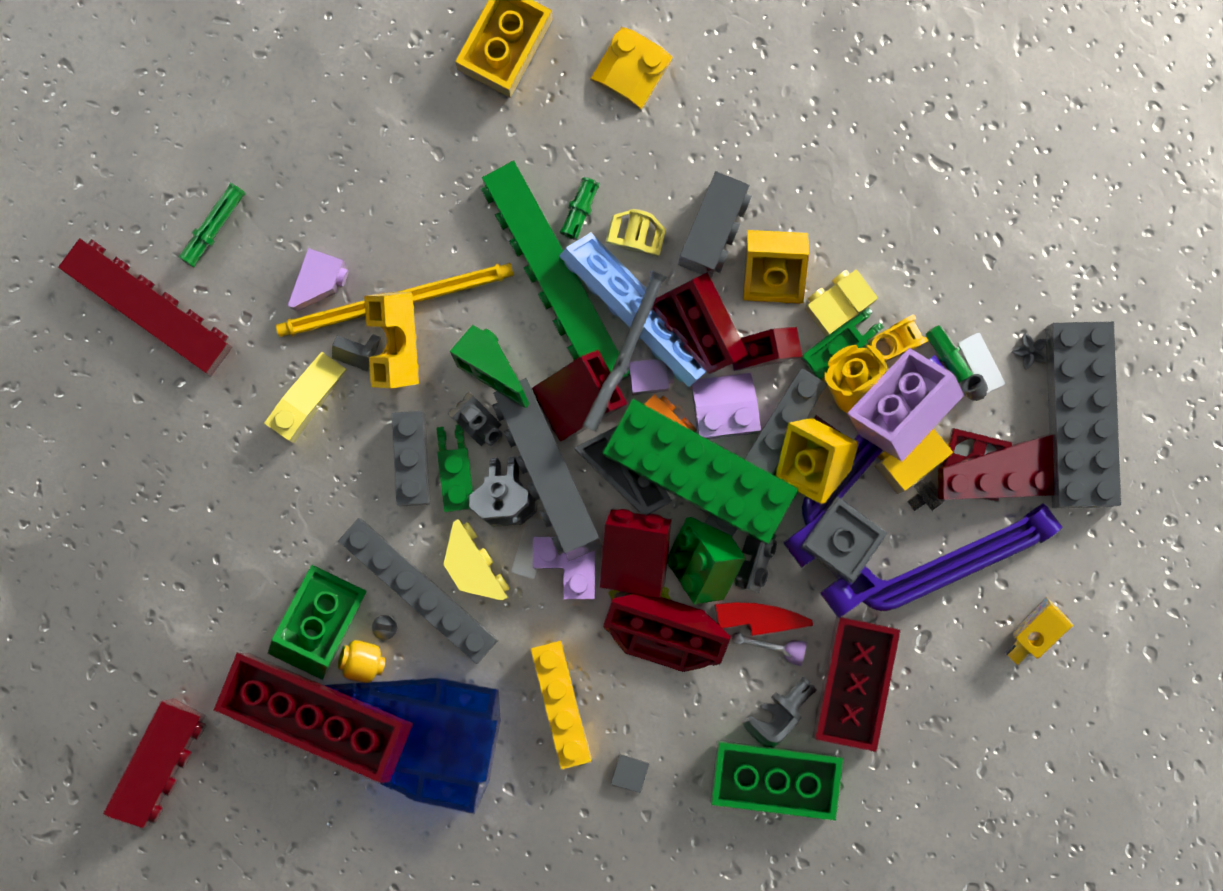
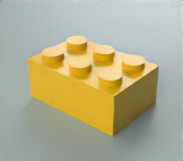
[455,0,553,98]

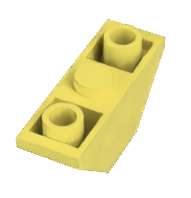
[443,519,510,601]

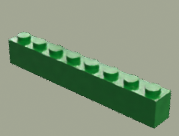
[480,160,630,381]

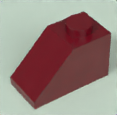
[732,327,803,371]

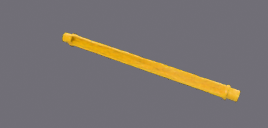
[276,263,514,338]

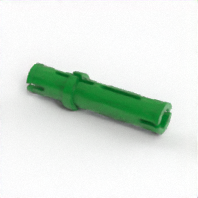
[178,182,246,268]

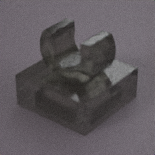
[907,475,945,511]

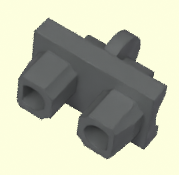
[448,392,503,446]

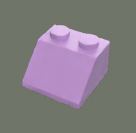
[691,373,761,439]

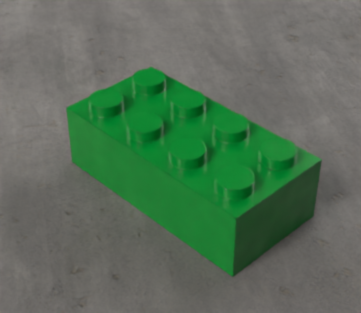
[710,740,843,821]

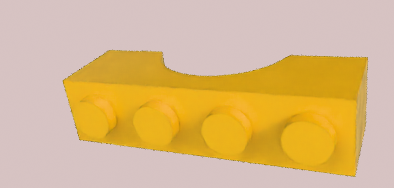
[531,640,591,769]

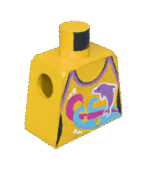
[1005,597,1073,665]

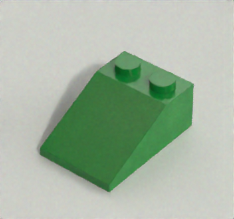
[267,565,367,680]

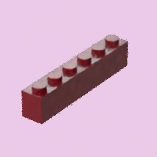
[58,238,232,376]

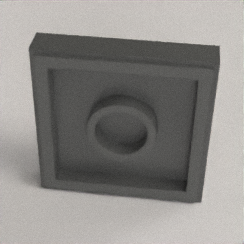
[800,496,888,585]

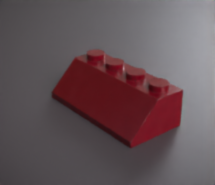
[103,698,206,828]

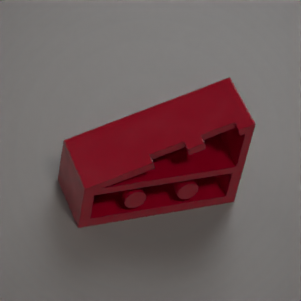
[650,272,748,374]

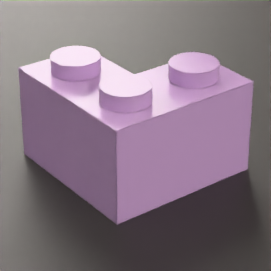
[533,537,595,599]

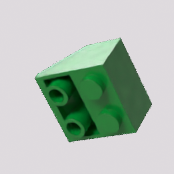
[667,517,746,605]

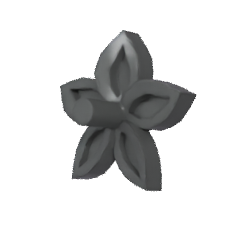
[1012,333,1048,370]

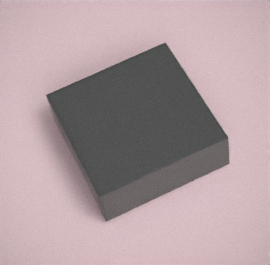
[611,754,649,793]

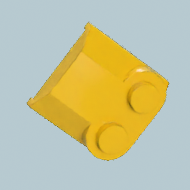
[590,26,673,110]

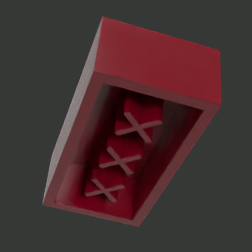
[812,617,901,752]

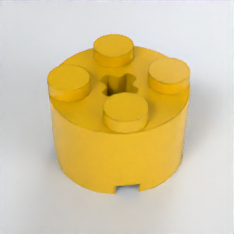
[825,345,889,413]

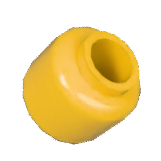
[338,640,385,683]

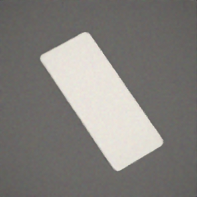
[959,333,1005,393]
[511,517,550,579]

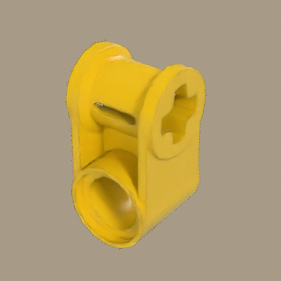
[868,315,928,362]

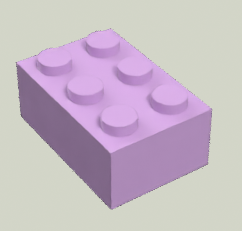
[847,348,964,462]

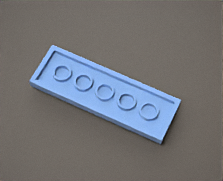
[559,233,707,387]

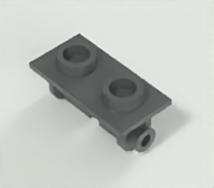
[735,534,777,593]

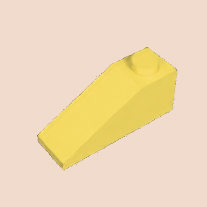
[264,352,347,443]

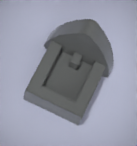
[332,334,381,371]

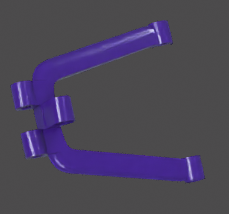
[783,355,1063,618]

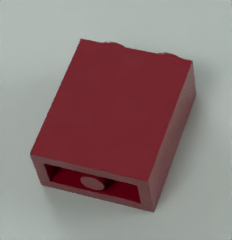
[532,350,628,442]
[599,509,672,598]

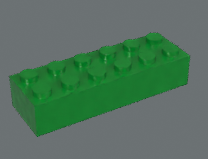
[603,399,798,545]

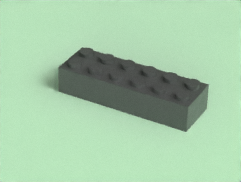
[1046,321,1121,508]

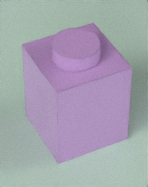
[629,359,674,395]

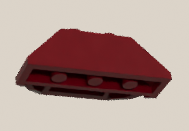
[603,594,731,672]

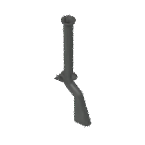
[583,271,667,432]

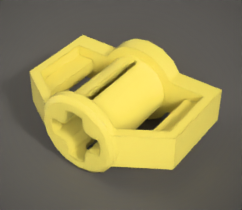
[605,209,666,257]

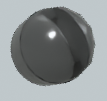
[961,374,988,401]
[372,615,397,640]

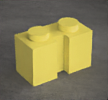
[805,269,878,337]

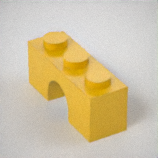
[364,292,419,389]

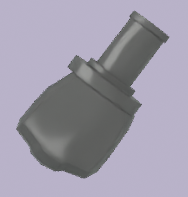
[743,677,817,747]

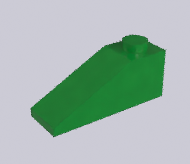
[450,325,529,408]

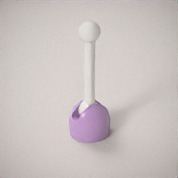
[732,632,807,666]

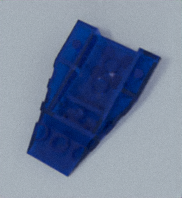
[324,678,501,814]

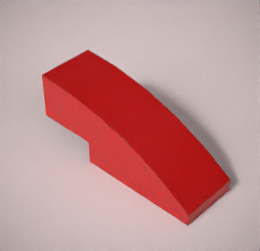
[714,602,813,636]

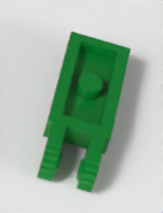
[800,307,884,379]
[436,425,473,512]

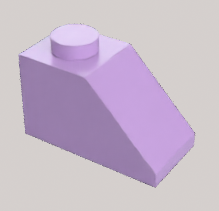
[288,248,348,311]

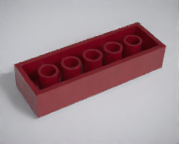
[214,652,413,783]

